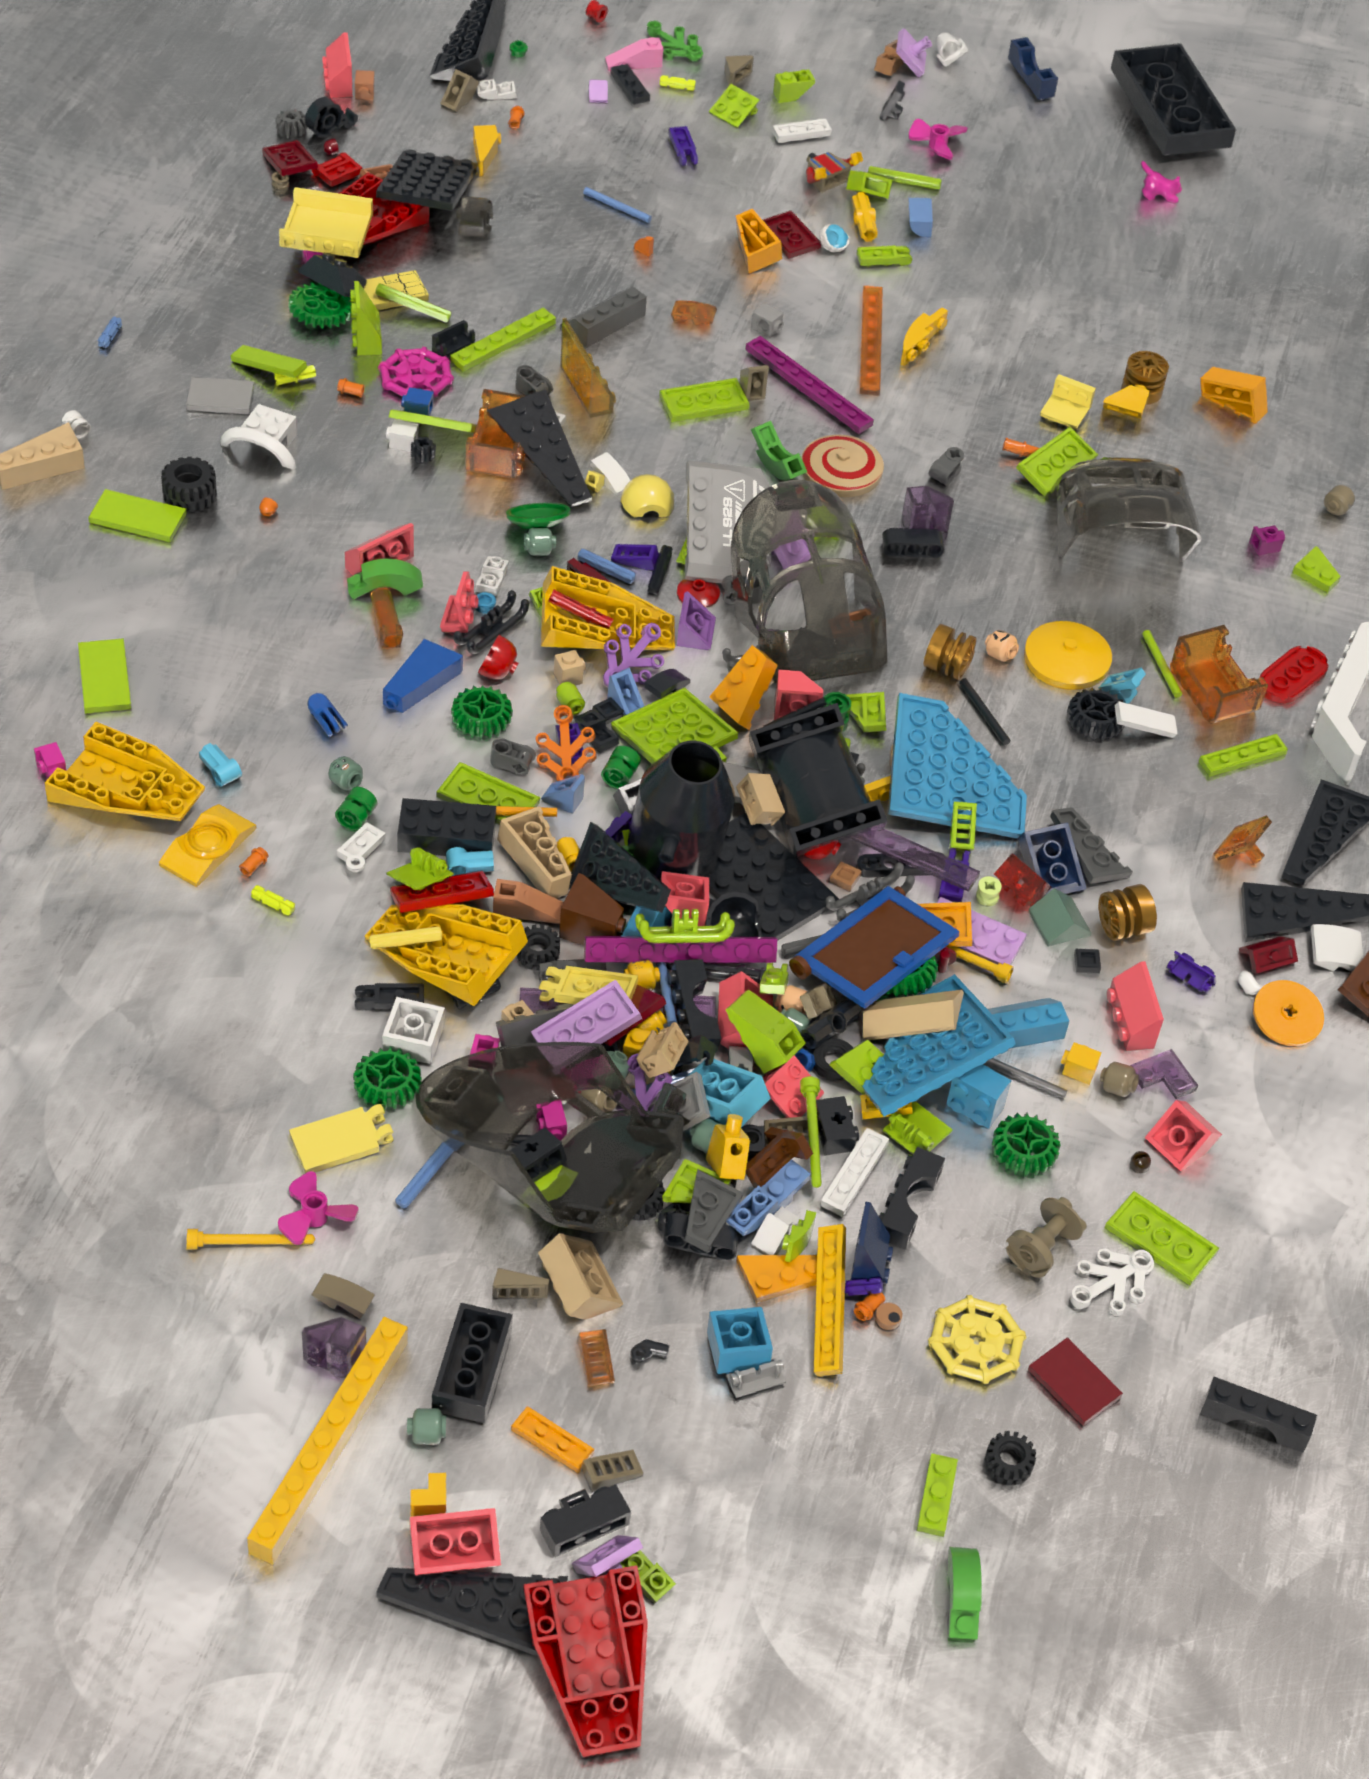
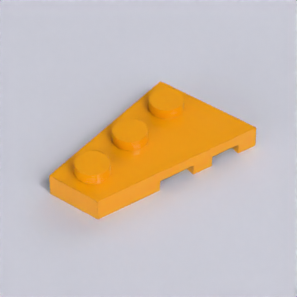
[736,1255,817,1303]

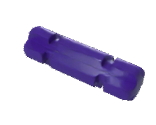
[845,1277,883,1296]

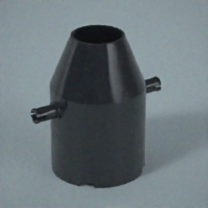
[628,740,735,881]

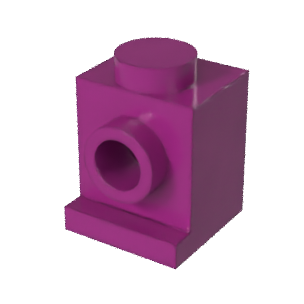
[1249,525,1285,556]

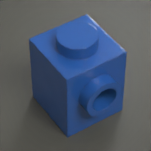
[401,387,434,416]

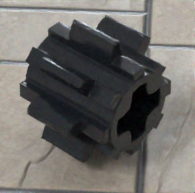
[411,436,436,464]

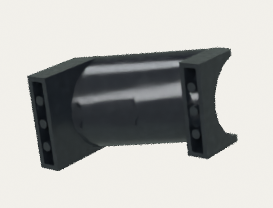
[749,703,887,859]

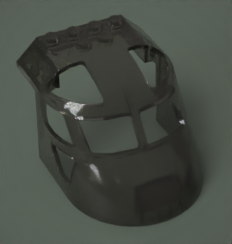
[1048,457,1201,562]
[731,480,888,683]

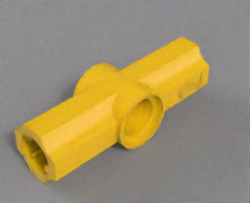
[852,192,878,242]

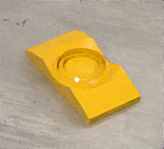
[159,804,257,887]

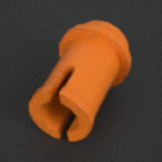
[508,106,525,129]
[337,378,365,398]
[239,847,269,877]
[854,1292,886,1321]

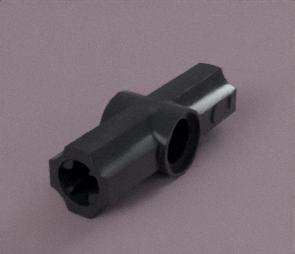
[801,998,862,1049]

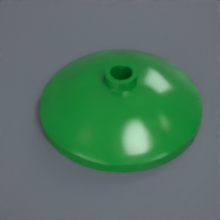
[506,503,570,529]

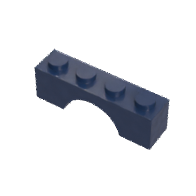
[1008,37,1058,100]

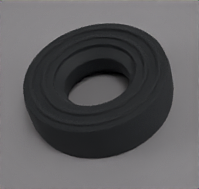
[813,1038,853,1081]

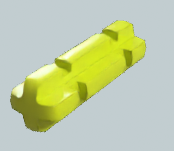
[660,75,696,91]
[251,885,295,916]

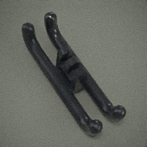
[453,590,529,654]

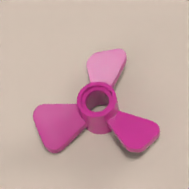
[908,119,968,160]
[278,1171,359,1245]

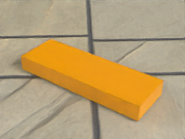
[511,1406,595,1473]

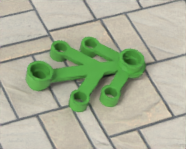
[647,21,703,61]

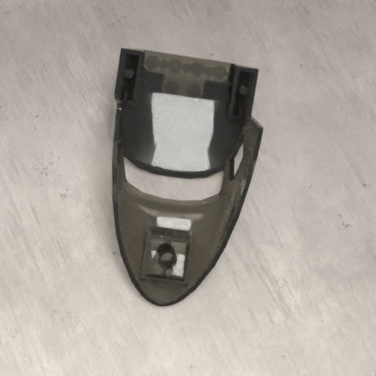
[415,1042,684,1233]

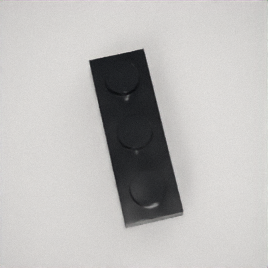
[611,64,650,105]

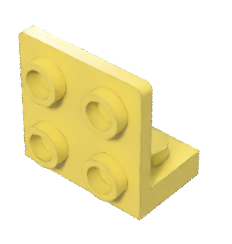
[1040,374,1096,429]

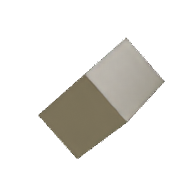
[724,55,754,86]

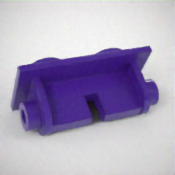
[1166,951,1216,993]

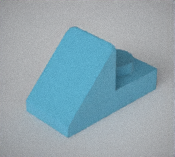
[1099,667,1146,704]

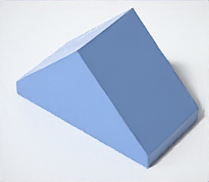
[608,668,644,716]
[541,774,585,814]

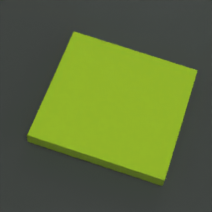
[611,687,738,764]

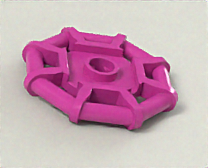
[378,346,454,399]

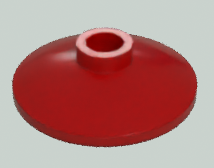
[677,579,720,608]

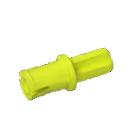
[274,365,316,386]

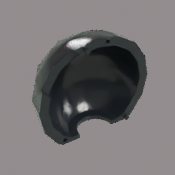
[705,892,761,937]

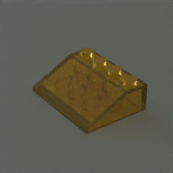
[560,318,616,418]

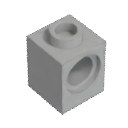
[751,302,784,338]

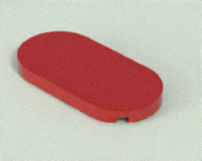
[1258,646,1329,703]

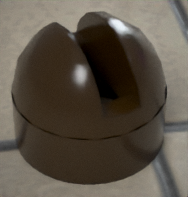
[1130,1151,1151,1173]

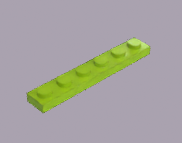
[450,307,556,372]

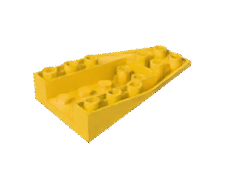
[541,566,675,651]
[45,722,205,821]
[364,905,528,1006]

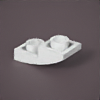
[477,79,517,100]
[475,556,509,596]

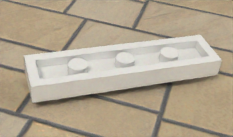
[820,1128,889,1217]

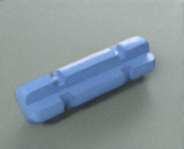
[98,316,122,348]

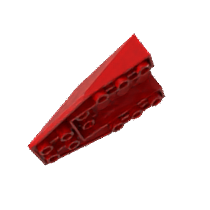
[339,172,429,246]

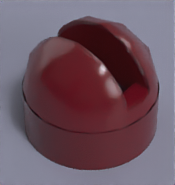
[324,138,339,155]

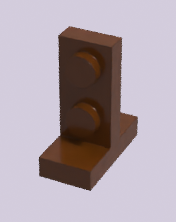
[745,1127,814,1188]

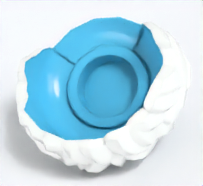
[820,224,850,253]

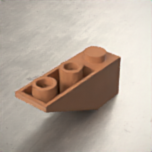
[493,879,563,924]

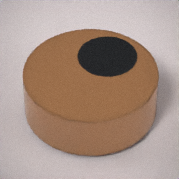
[875,1302,903,1330]

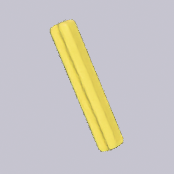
[369,927,442,949]

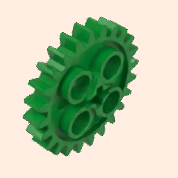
[288,282,354,328]

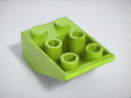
[351,281,382,356]
[725,990,806,1073]

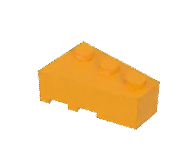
[736,208,782,274]
[1200,367,1268,424]
[709,645,778,730]

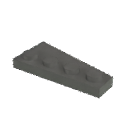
[1050,807,1133,884]
[496,1003,574,1066]

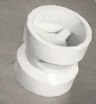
[62,410,91,440]

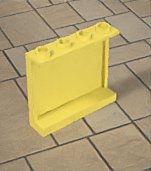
[279,187,373,258]

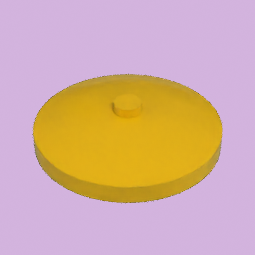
[1024,621,1112,690]

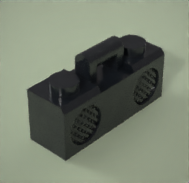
[540,1484,631,1558]

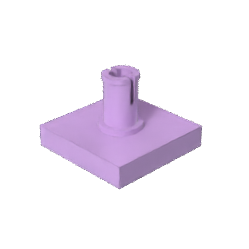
[896,28,932,77]
[770,517,815,577]
[571,1535,643,1577]

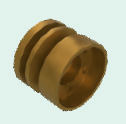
[1121,351,1169,405]
[923,624,976,680]
[1098,884,1157,941]

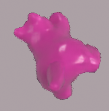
[1141,161,1182,203]

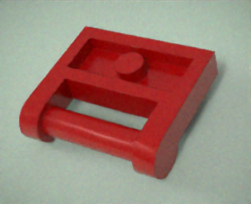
[311,152,362,187]

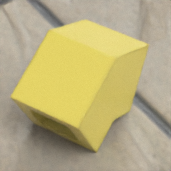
[585,471,605,493]

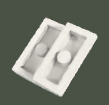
[1311,924,1363,971]

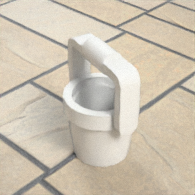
[936,33,968,67]

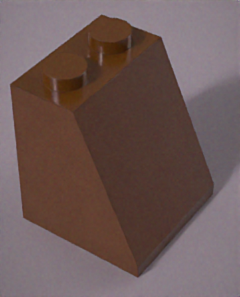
[559,873,626,946]

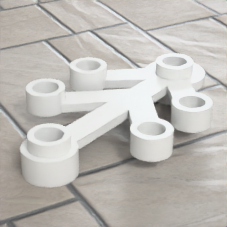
[1070,1248,1154,1316]

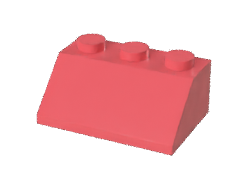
[322,32,352,98]
[345,523,414,575]
[1107,961,1164,1051]
[718,971,773,1049]
[409,1508,501,1575]

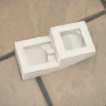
[590,452,631,496]

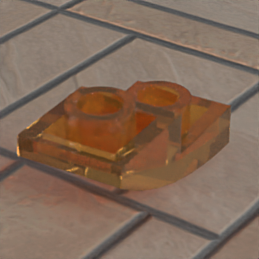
[671,300,717,325]

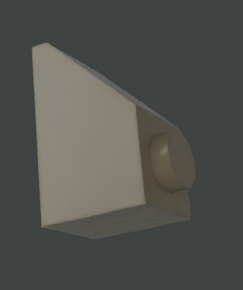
[440,69,479,112]
[739,365,769,401]

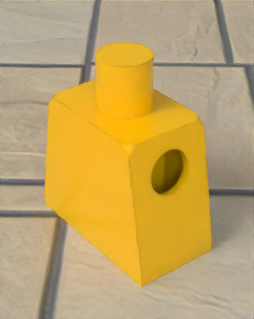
[705,1114,750,1180]

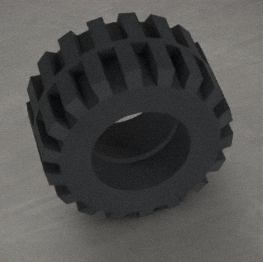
[161,457,217,512]

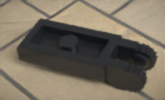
[355,983,424,1010]

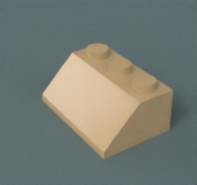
[538,1233,623,1320]

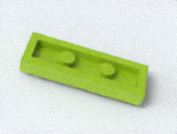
[916,1453,958,1537]

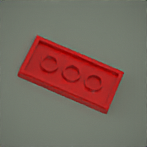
[390,871,494,913]

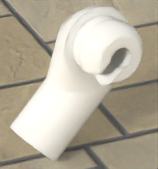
[1238,971,1265,996]

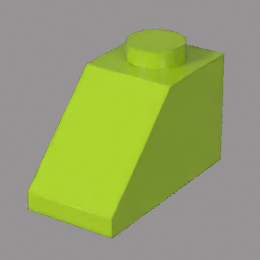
[846,170,892,199]

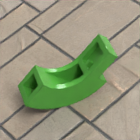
[751,421,807,480]
[347,559,423,599]
[947,1547,982,1640]

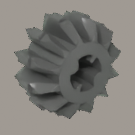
[276,109,307,139]

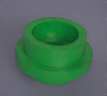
[509,40,528,57]

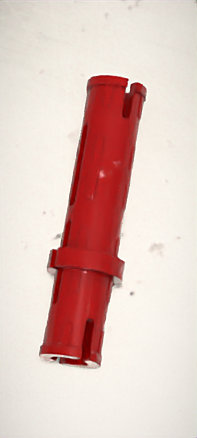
[548,589,614,629]

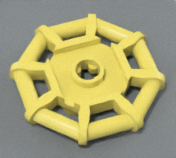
[928,1295,1027,1384]

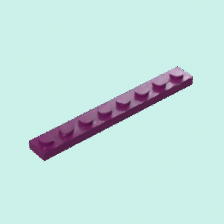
[745,336,874,434]
[584,936,778,963]

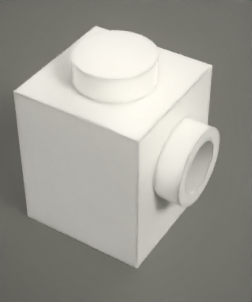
[386,419,419,452]

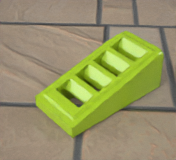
[949,802,977,851]

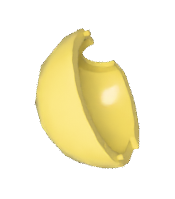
[621,474,674,518]

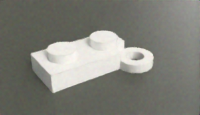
[337,822,385,872]

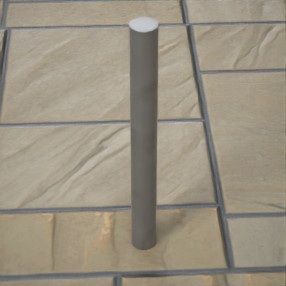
[983,1058,1068,1099]

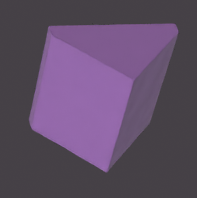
[677,591,716,650]

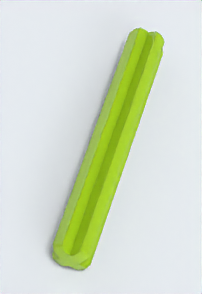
[868,166,941,190]
[375,283,451,322]

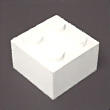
[382,997,445,1064]

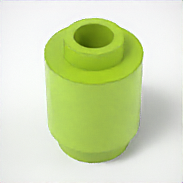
[556,682,585,715]

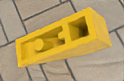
[473,125,501,176]

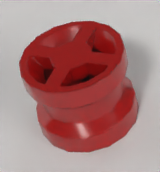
[586,0,608,23]

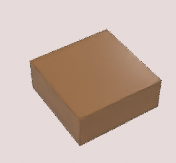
[829,861,862,892]

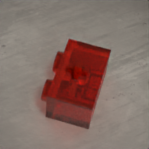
[994,853,1052,906]

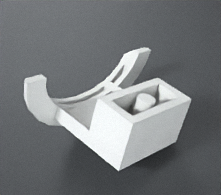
[220,404,297,469]

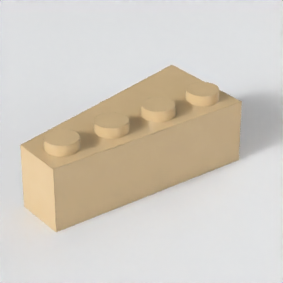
[0,422,85,490]
[497,806,572,899]

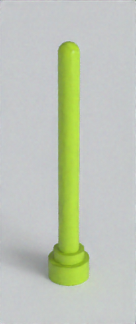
[800,1076,822,1188]

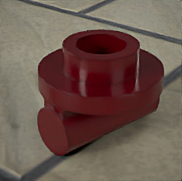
[935,947,957,973]

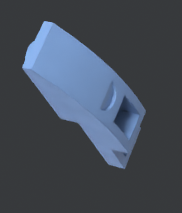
[727,1159,811,1236]

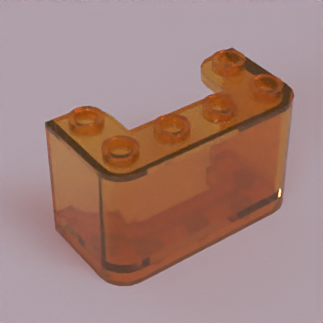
[466,389,526,479]
[1170,625,1268,724]

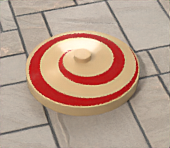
[801,435,884,497]

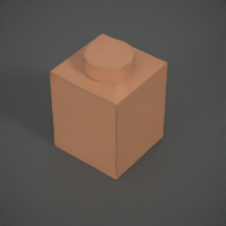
[355,70,375,100]

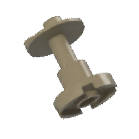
[1006,1197,1087,1278]

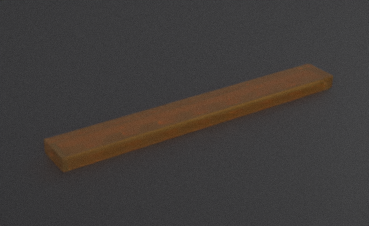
[859,285,883,396]

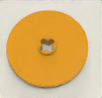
[1253,980,1324,1046]

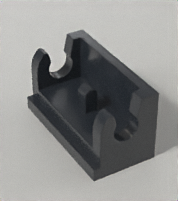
[432,320,475,360]
[673,1034,718,1075]

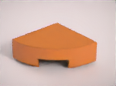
[634,236,654,257]

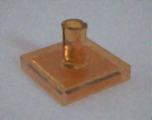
[1213,815,1272,864]

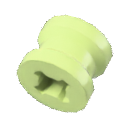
[976,876,1002,906]

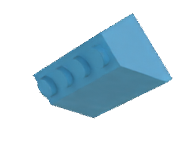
[988,998,1070,1049]

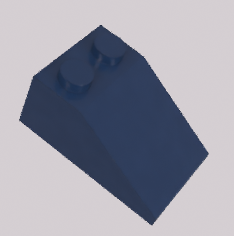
[1017,822,1087,898]
[850,1201,893,1292]

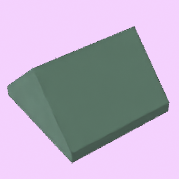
[1029,888,1091,947]

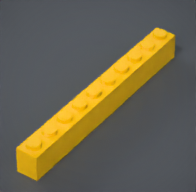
[247,1317,408,1565]

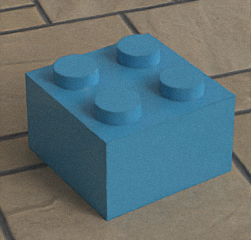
[946,1065,1011,1129]
[707,1307,773,1374]

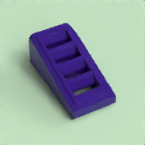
[611,544,659,570]

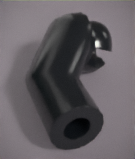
[630,1339,670,1362]

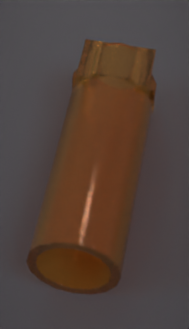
[370,588,403,648]

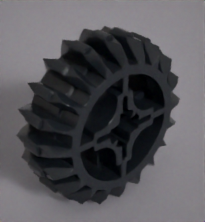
[1067,687,1125,741]

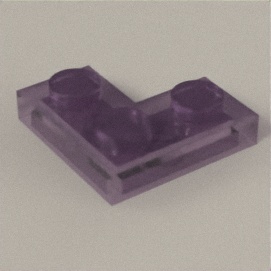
[1130,1049,1198,1099]

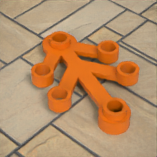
[535,705,597,781]

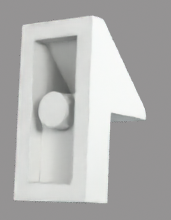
[751,1207,802,1255]

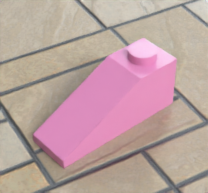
[605,37,663,71]

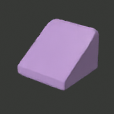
[588,80,608,103]

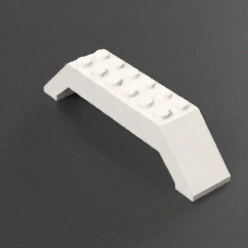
[1311,622,1369,786]

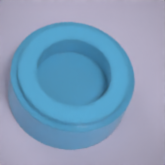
[475,592,496,613]

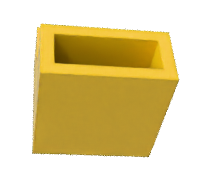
[411,1473,446,1517]

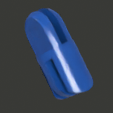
[307,693,348,737]

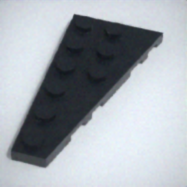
[376,1567,568,1656]

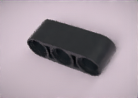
[882,528,945,558]
[663,1213,739,1260]

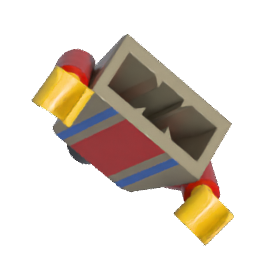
[806,151,863,193]

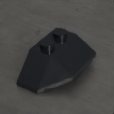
[299,253,367,297]

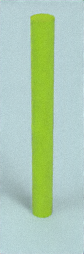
[1142,630,1182,698]

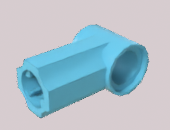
[199,743,242,787]
[446,847,494,876]

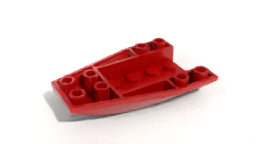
[523,1565,648,1758]

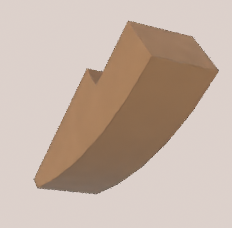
[874,39,904,76]

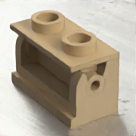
[736,773,785,826]
[636,1022,689,1078]

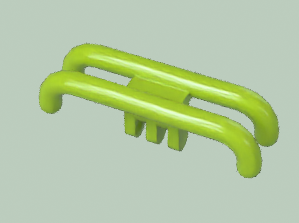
[635,909,735,943]

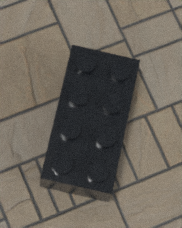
[397,798,496,856]
[432,1302,513,1423]

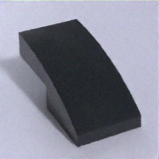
[644,668,691,699]
[574,709,619,753]

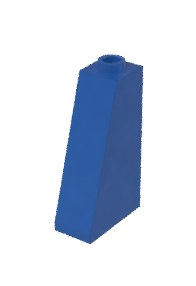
[383,639,463,713]

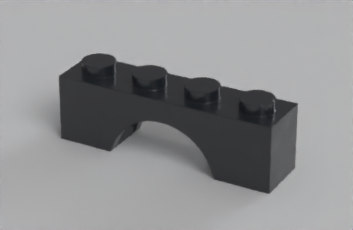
[668,959,722,1053]
[879,1147,945,1250]
[1200,1376,1317,1453]

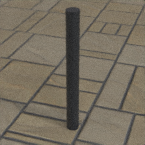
[959,678,1011,745]

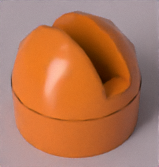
[259,497,278,516]

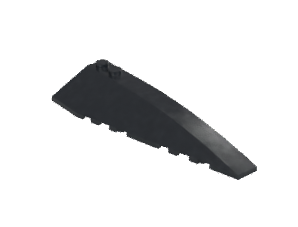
[430,0,506,81]

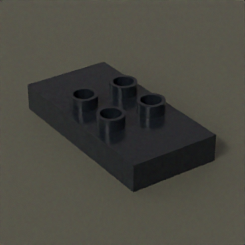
[1111,43,1236,156]

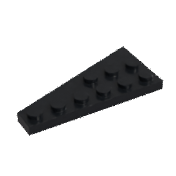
[487,389,592,508]
[1281,779,1369,886]
[569,822,671,913]
[1241,882,1369,942]

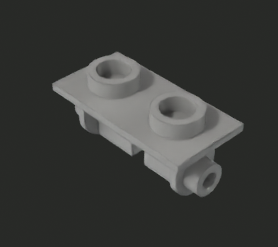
[726,1358,786,1398]

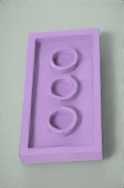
[937,897,1027,965]
[531,980,642,1071]

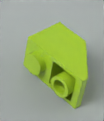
[773,69,815,103]

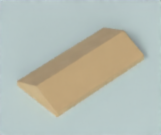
[863,990,964,1041]

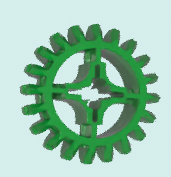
[451,685,513,739]
[886,955,938,997]
[353,1046,422,1111]
[992,1112,1061,1177]

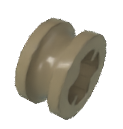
[271,172,289,190]

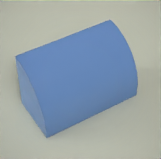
[909,198,933,237]

